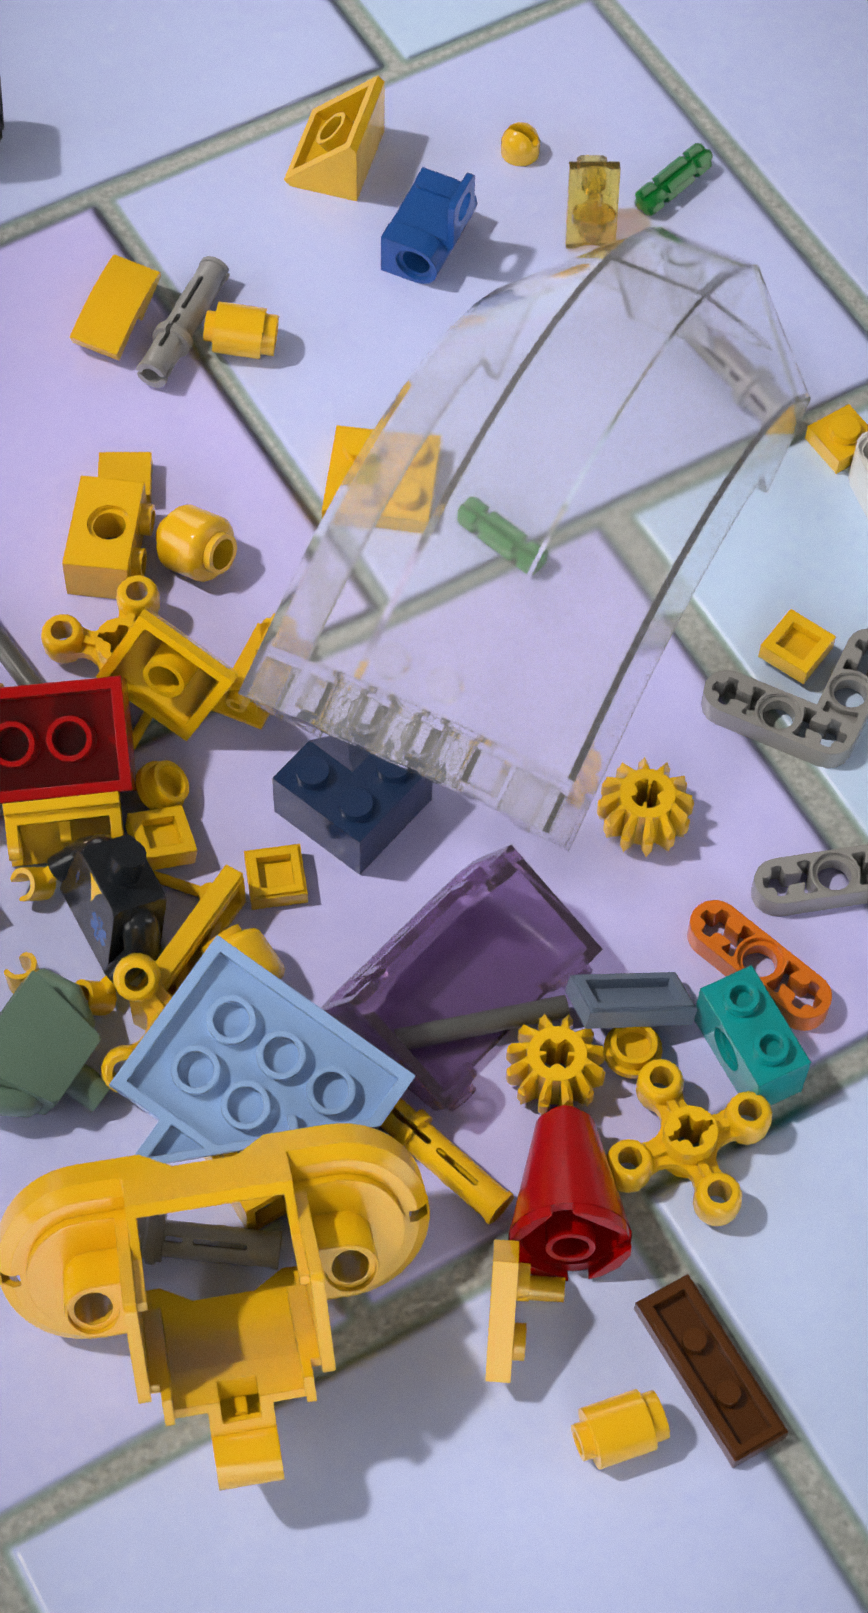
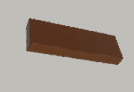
[634,1274,788,1468]

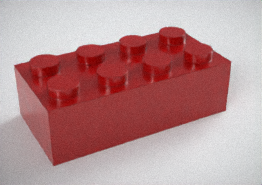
[0,676,137,804]

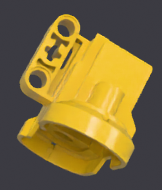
[0,1123,430,1491]

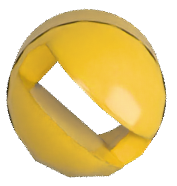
[501,122,540,166]

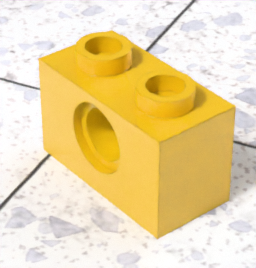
[62,475,155,599]

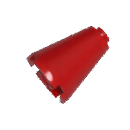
[508,1105,632,1281]

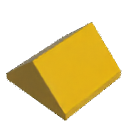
[284,75,385,202]
[96,606,238,742]

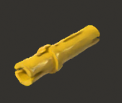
[380,1098,514,1225]

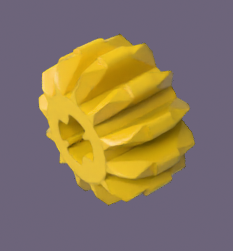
[597,757,694,857]
[506,1014,606,1115]

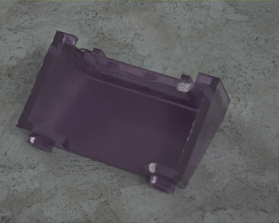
[321,844,603,1112]

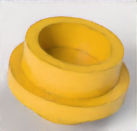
[135,760,189,810]
[603,1027,663,1079]

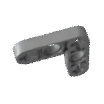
[701,629,868,769]
[751,844,868,916]

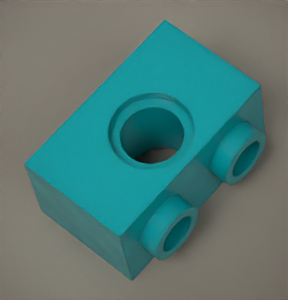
[694,965,811,1106]

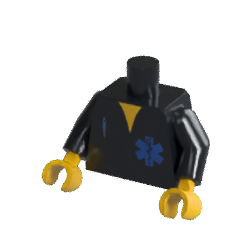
[10,834,167,1016]

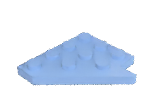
[109,935,416,1164]

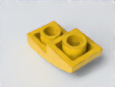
[69,254,162,361]

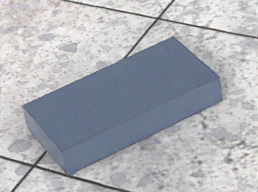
[565,972,697,1029]

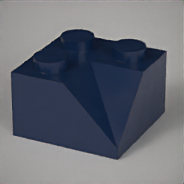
[272,732,433,875]

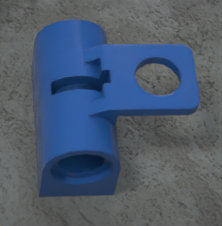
[381,167,478,284]

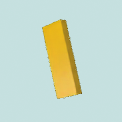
[129,864,246,1031]

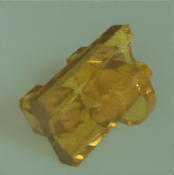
[565,155,621,249]

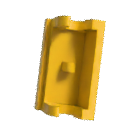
[2,791,124,867]

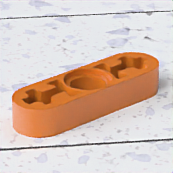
[687,900,832,1031]

